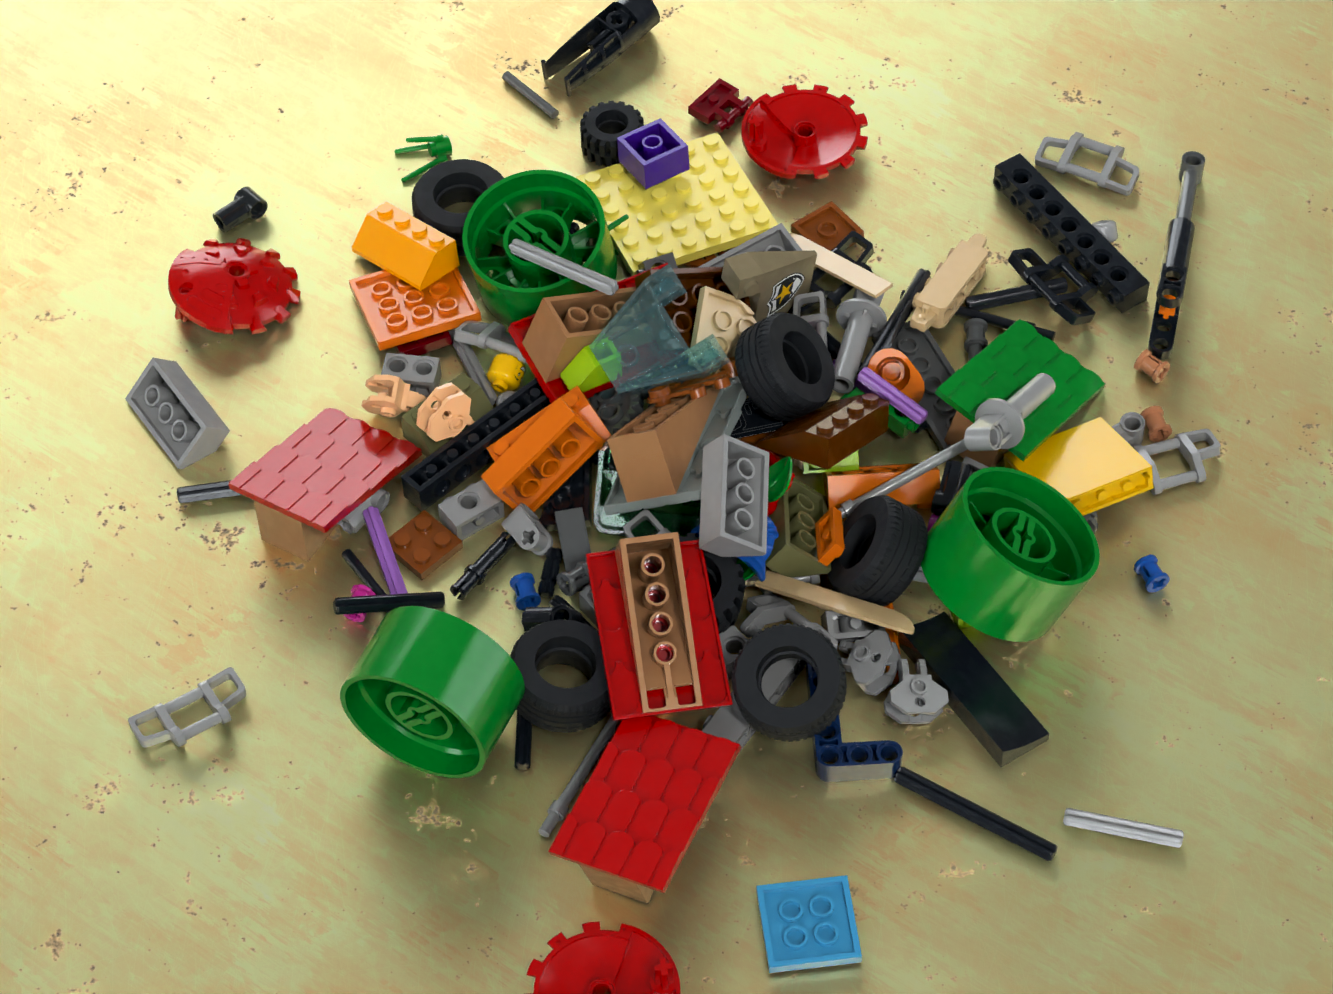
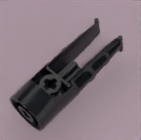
[541,0,660,96]

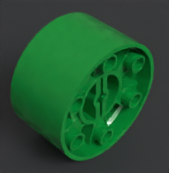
[462,170,617,327]
[921,467,1100,642]
[340,606,525,778]

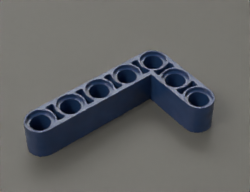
[806,662,903,782]

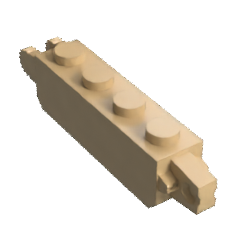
[910,233,988,332]

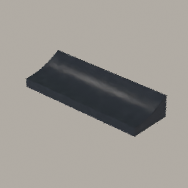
[898,611,1049,767]

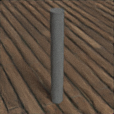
[502,71,559,119]

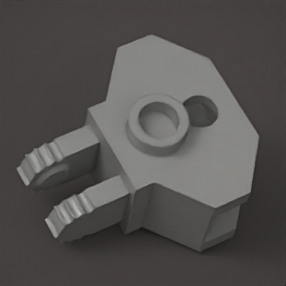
[839,630,901,696]
[884,659,949,724]

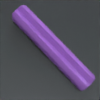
[857,367,928,424]

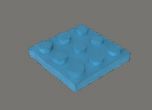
[756,875,862,973]

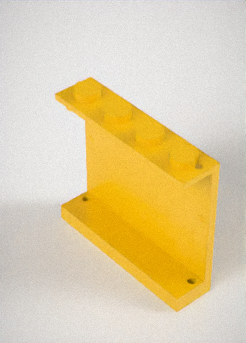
[1004,417,1153,516]

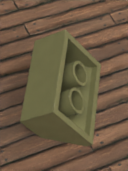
[401,372,493,457]

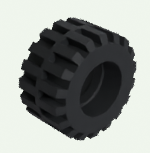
[580,101,644,167]

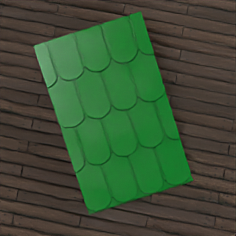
[935,319,1106,467]

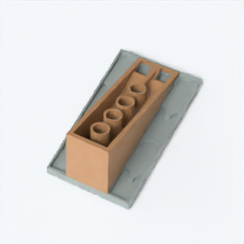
[603,376,748,516]

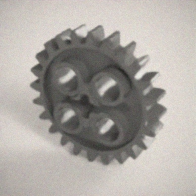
[587,382,644,452]

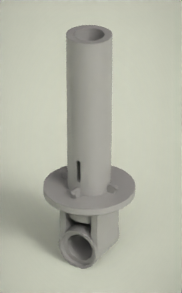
[833,288,887,393]
[964,373,1056,452]

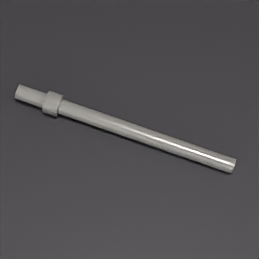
[838,439,967,519]
[538,715,622,837]

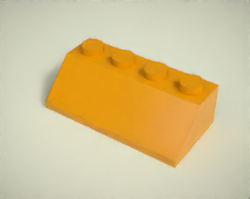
[352,202,460,291]

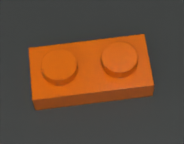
[815,506,845,566]

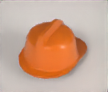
[868,348,925,404]

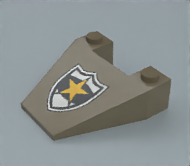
[721,250,817,322]

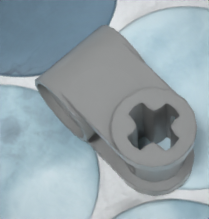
[501,503,553,556]

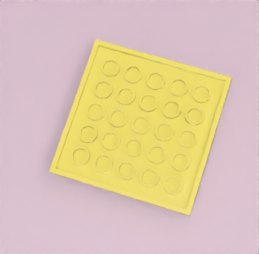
[576,132,778,276]

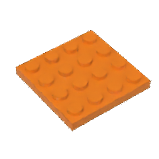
[349,268,482,351]

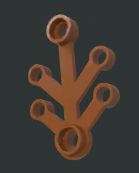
[647,356,738,407]

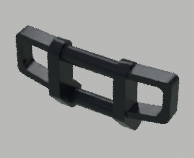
[790,231,874,317]
[1008,248,1098,325]

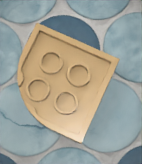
[688,286,757,375]

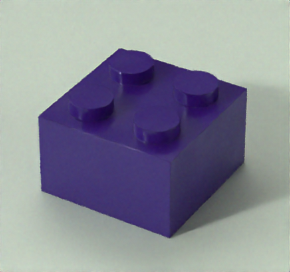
[617,118,690,189]

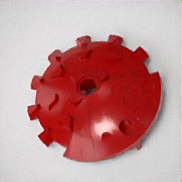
[741,84,868,179]
[168,238,301,335]
[527,921,681,994]

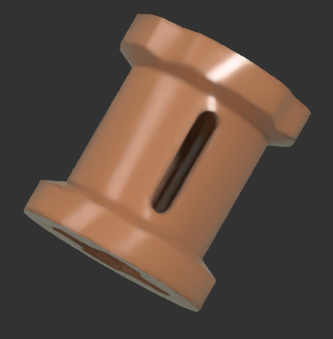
[1134,349,1170,384]
[1140,406,1172,442]

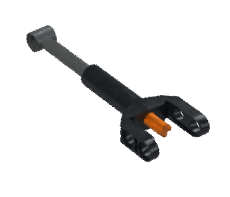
[1148,151,1205,360]

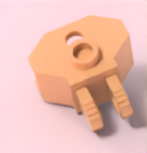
[361,375,427,417]
[416,382,475,442]

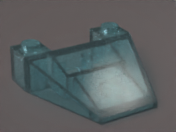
[589,264,730,394]

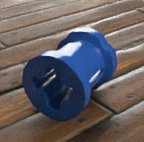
[1134,554,1170,593]
[510,573,541,611]

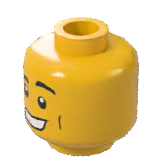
[486,353,526,393]

